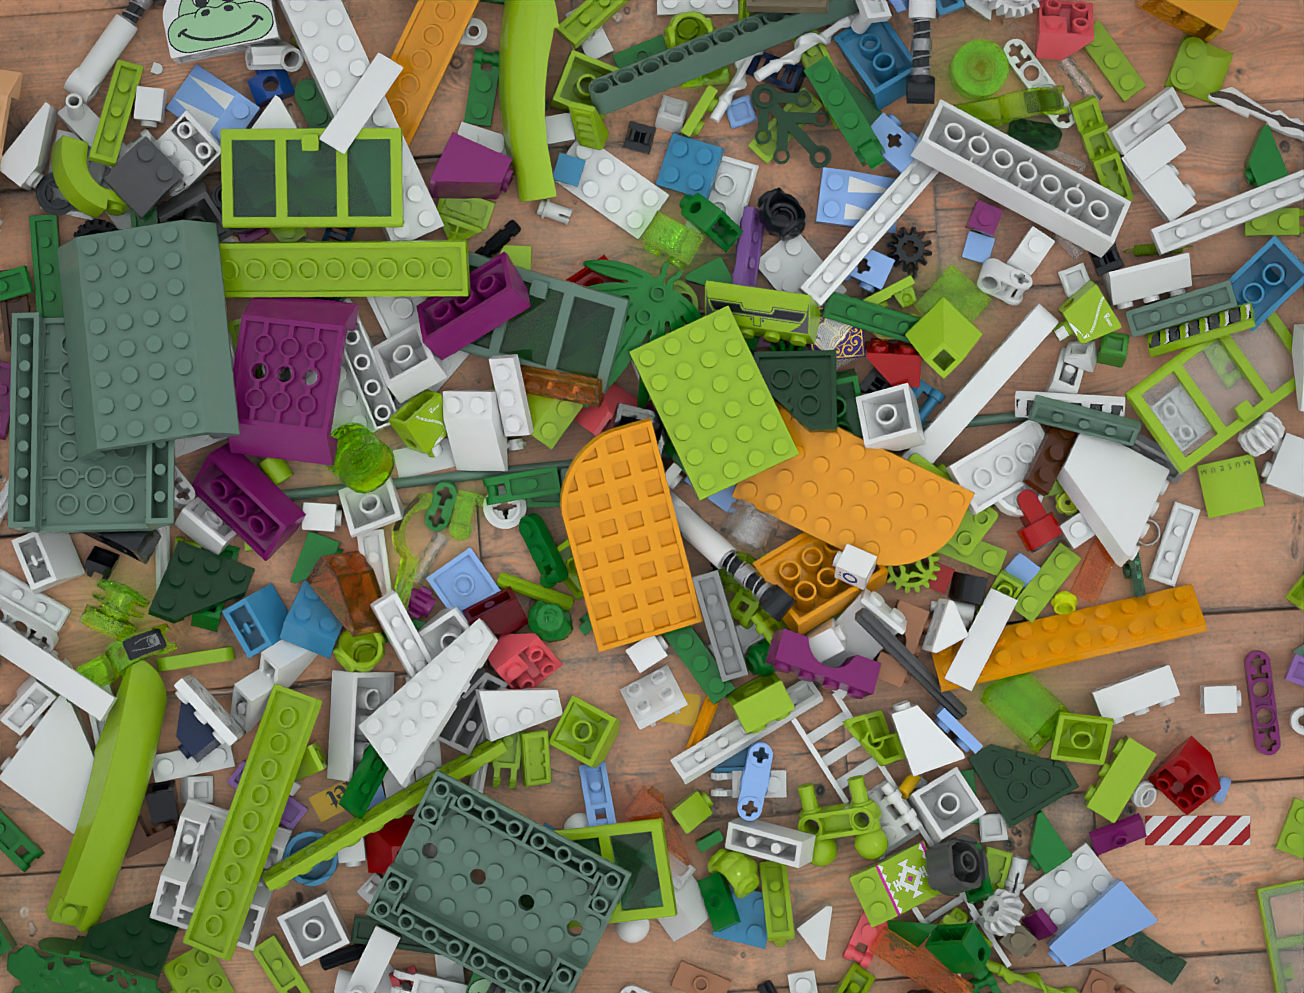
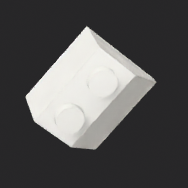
[856,383,925,451]
[907,767,986,844]

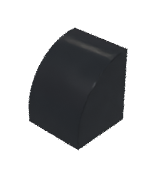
[948,571,988,605]
[146,780,179,824]

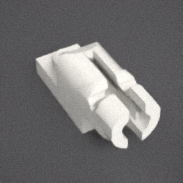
[0,650,73,736]

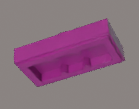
[1089,813,1147,856]

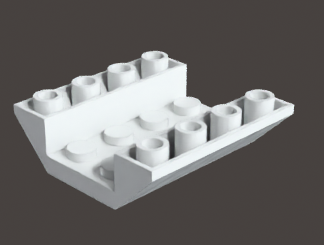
[261,319,397,447]

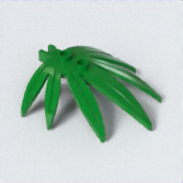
[559,260,703,409]

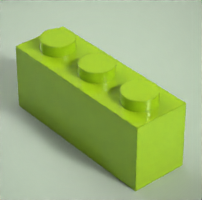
[1083,735,1157,823]

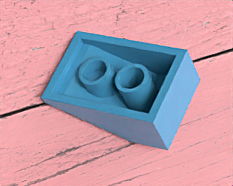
[833,21,913,111]
[1229,235,1304,332]

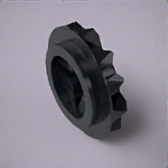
[36,172,75,215]

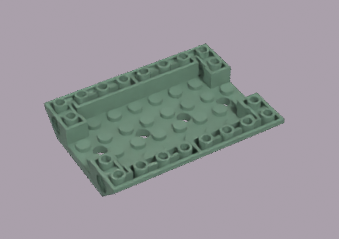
[366,769,632,993]

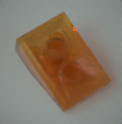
[306,551,384,637]
[624,785,691,866]

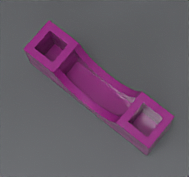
[765,628,881,699]

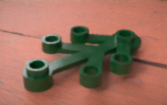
[751,84,831,168]

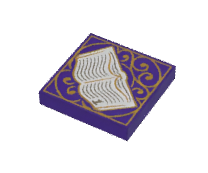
[809,306,866,359]

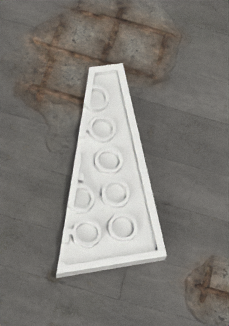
[358,618,498,788]

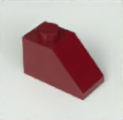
[462,586,528,635]

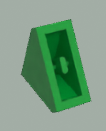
[685,256,733,287]

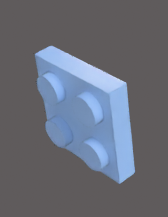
[426,547,501,617]
[933,704,983,754]

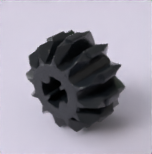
[886,226,932,272]

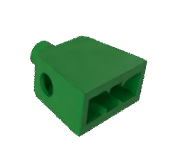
[679,193,744,252]
[925,923,991,980]

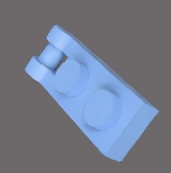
[579,762,616,826]

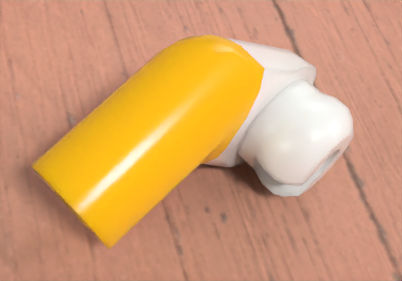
[898,774,929,799]

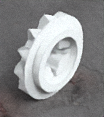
[483,486,527,529]

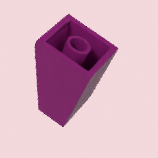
[428,132,514,199]

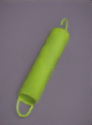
[1123,243,1193,257]

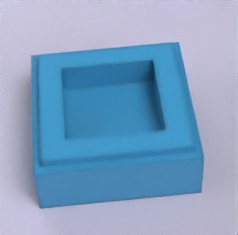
[553,153,586,187]

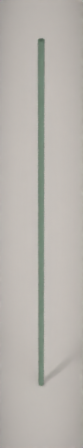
[281,412,1028,500]

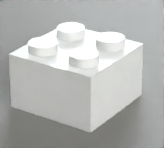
[372,322,448,403]
[277,890,352,967]

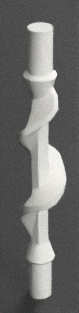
[754,12,859,82]
[710,51,764,123]

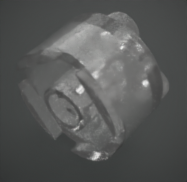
[718,499,780,556]

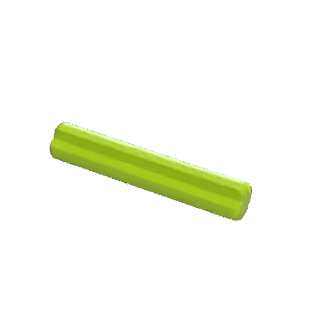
[496,572,575,611]

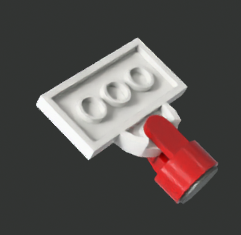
[946,420,1063,553]

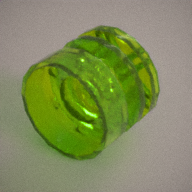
[949,39,1009,101]
[325,422,394,494]
[79,578,150,642]

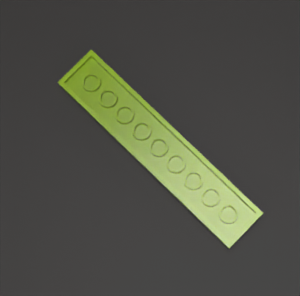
[219,240,471,298]
[183,683,323,961]

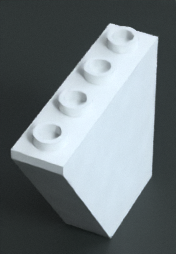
[1056,433,1170,567]
[0,692,95,834]

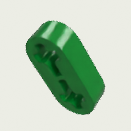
[425,480,458,532]

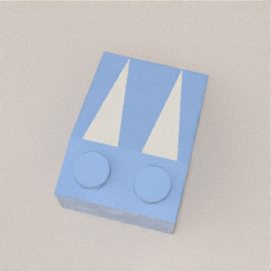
[166,64,263,154]
[815,167,897,233]

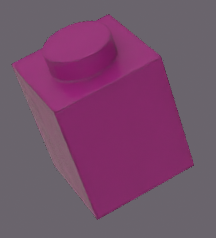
[965,200,1003,237]

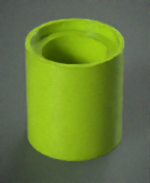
[259,458,294,486]

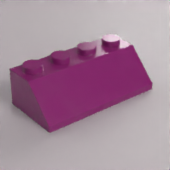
[416,251,531,360]
[192,442,306,561]

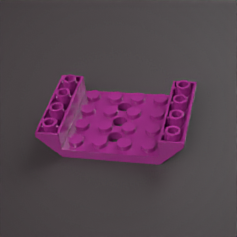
[228,297,359,466]

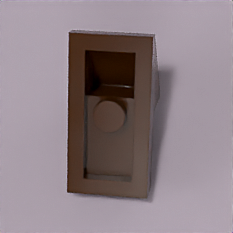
[126,816,177,859]

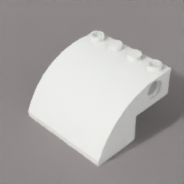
[150,798,292,951]

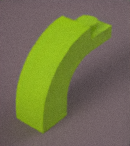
[51,135,130,218]

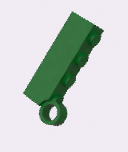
[803,56,886,170]

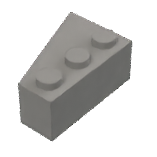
[437,669,508,756]

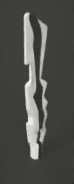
[1208,87,1304,144]

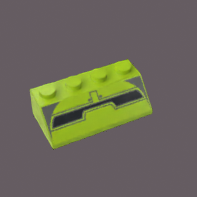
[705,280,821,346]

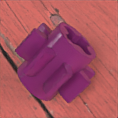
[403,585,437,620]

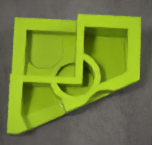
[842,710,905,767]

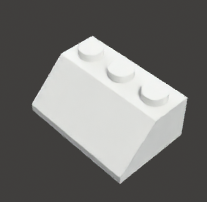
[1102,253,1192,310]

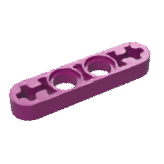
[1244,650,1281,755]

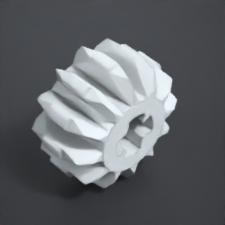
[1237,411,1285,457]
[978,889,1025,937]

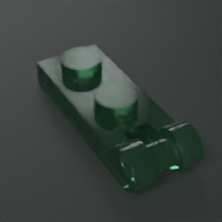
[1112,931,1187,985]

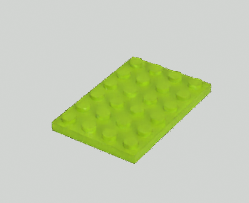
[629,306,799,501]

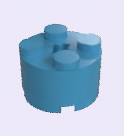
[283,829,339,886]

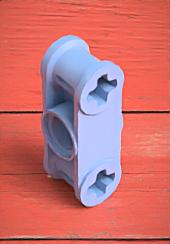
[737,741,773,821]

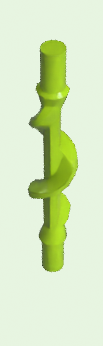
[986,959,1079,993]

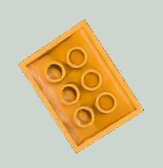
[1135,0,1239,43]
[752,532,888,635]

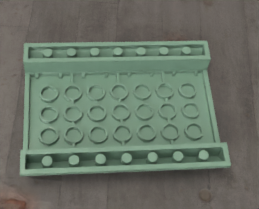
[57,220,240,460]
[8,312,175,533]

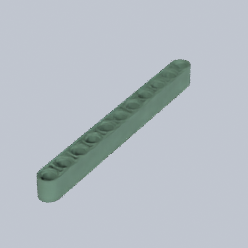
[588,0,859,114]

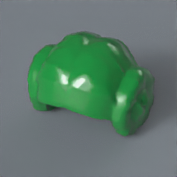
[528,600,573,643]

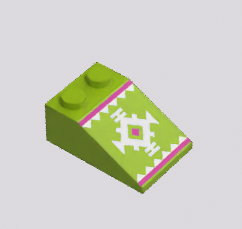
[849,840,941,928]

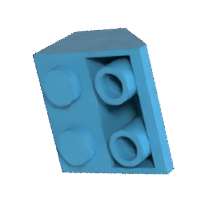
[222,583,289,658]

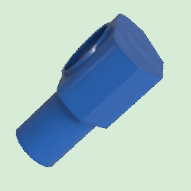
[248,69,295,107]

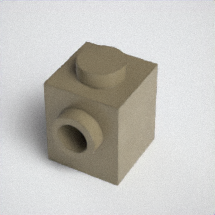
[996,923,1037,960]

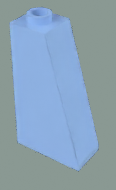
[1046,877,1158,967]

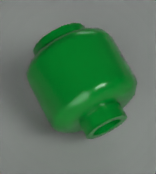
[744,638,776,677]

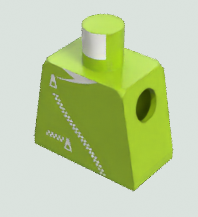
[1052,280,1122,344]
[388,389,448,457]

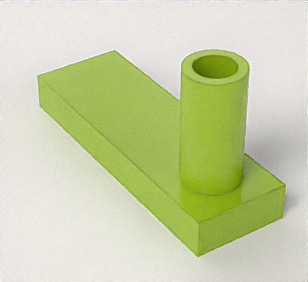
[759,861,795,947]

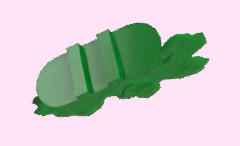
[7,935,163,993]

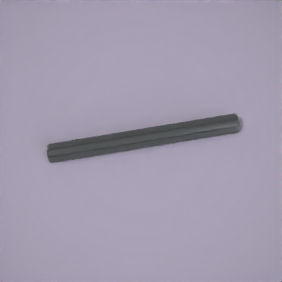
[855,608,967,720]

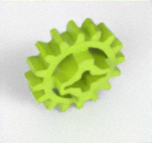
[885,553,940,593]

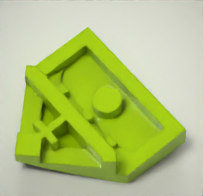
[436,198,496,240]

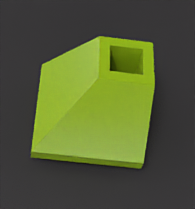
[905,296,983,379]

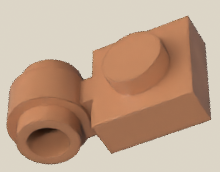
[1080,968,1135,993]

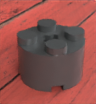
[925,835,988,896]

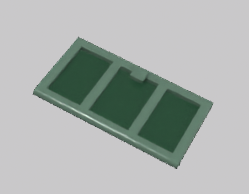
[459,251,631,395]

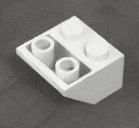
[154,110,221,187]
[11,532,86,594]

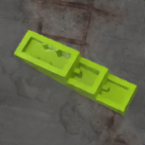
[1069,94,1134,201]

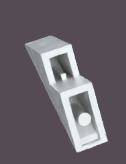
[230,640,318,733]

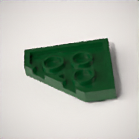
[754,350,837,433]
[148,540,255,624]
[967,744,1079,828]
[80,902,179,982]

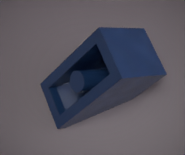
[176,701,221,763]

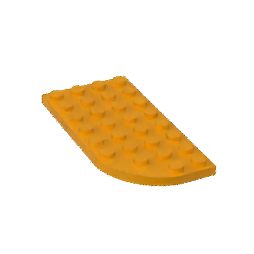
[732,401,976,566]
[560,418,703,652]

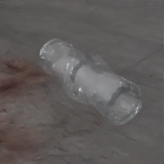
[1057,55,1104,101]
[407,531,450,585]

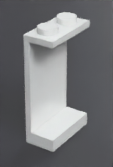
[821,588,907,699]

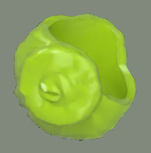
[664,11,716,50]
[332,620,386,673]
[707,848,759,899]

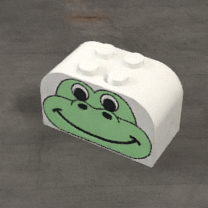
[163,0,283,65]

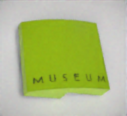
[1197,454,1265,518]

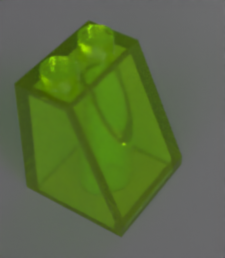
[980,672,1070,755]

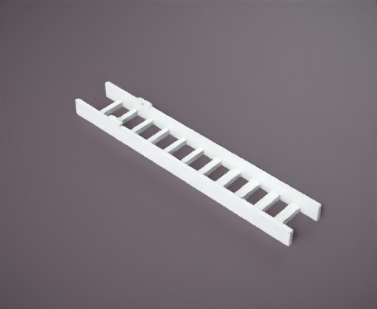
[791,692,1011,993]

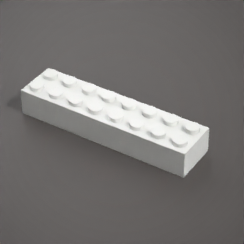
[910,99,1131,258]

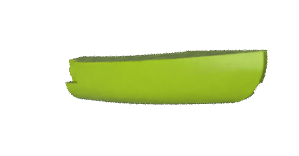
[499,0,559,202]
[45,657,167,932]

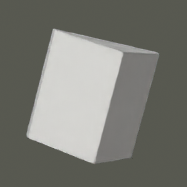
[338,472,404,538]
[174,497,238,555]
[417,606,470,660]
[642,875,709,942]

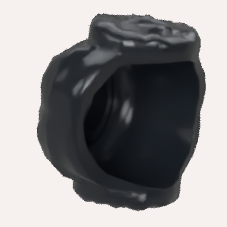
[757,187,806,241]

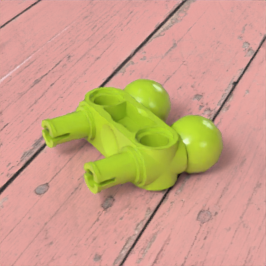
[797,775,888,867]

